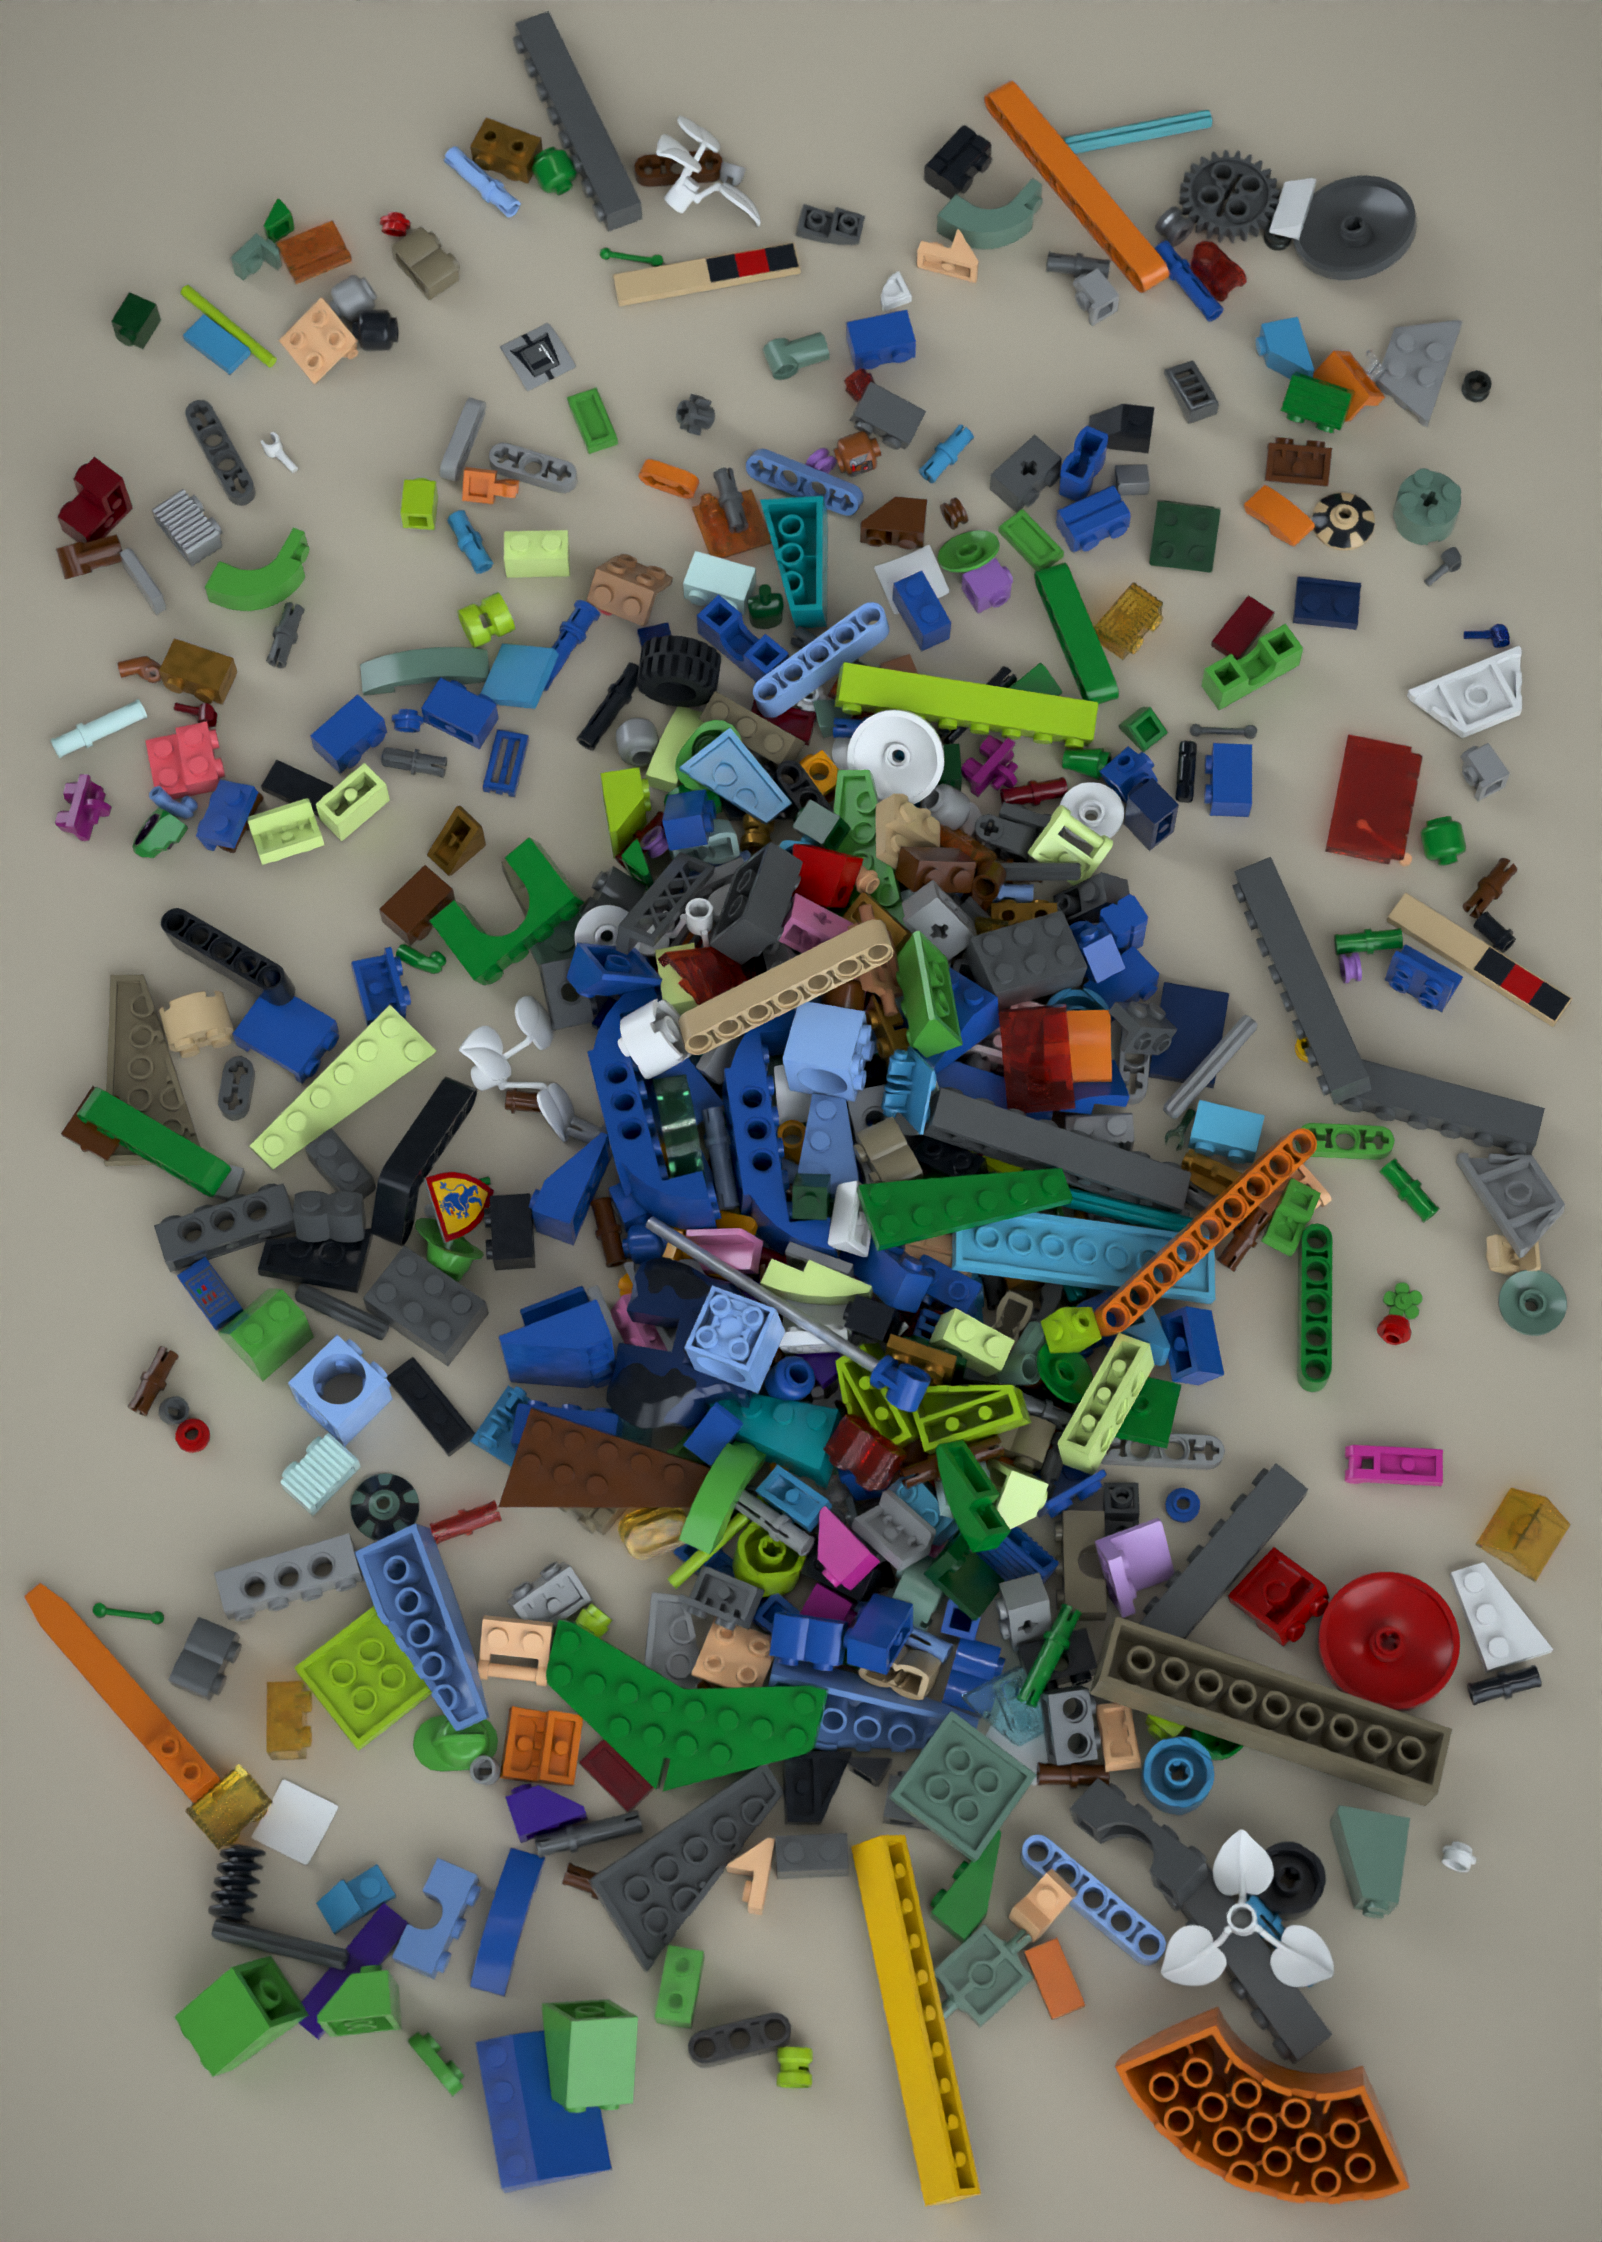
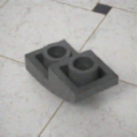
[795,204,865,245]
[1104,1483,1140,1537]

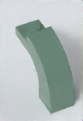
[937,178,1043,249]

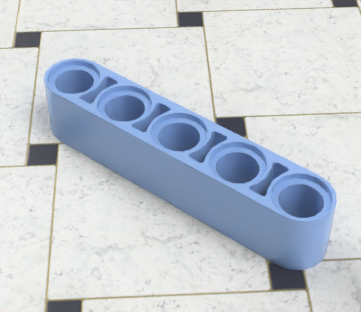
[753,602,889,718]
[1021,1834,1166,1966]

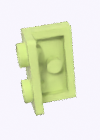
[247,798,324,865]

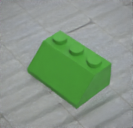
[896,930,963,1058]
[317,1965,402,2037]

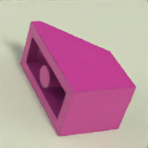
[818,1506,880,1591]

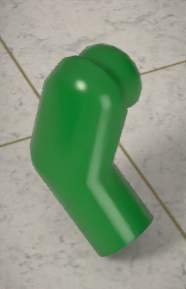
[396,944,446,974]

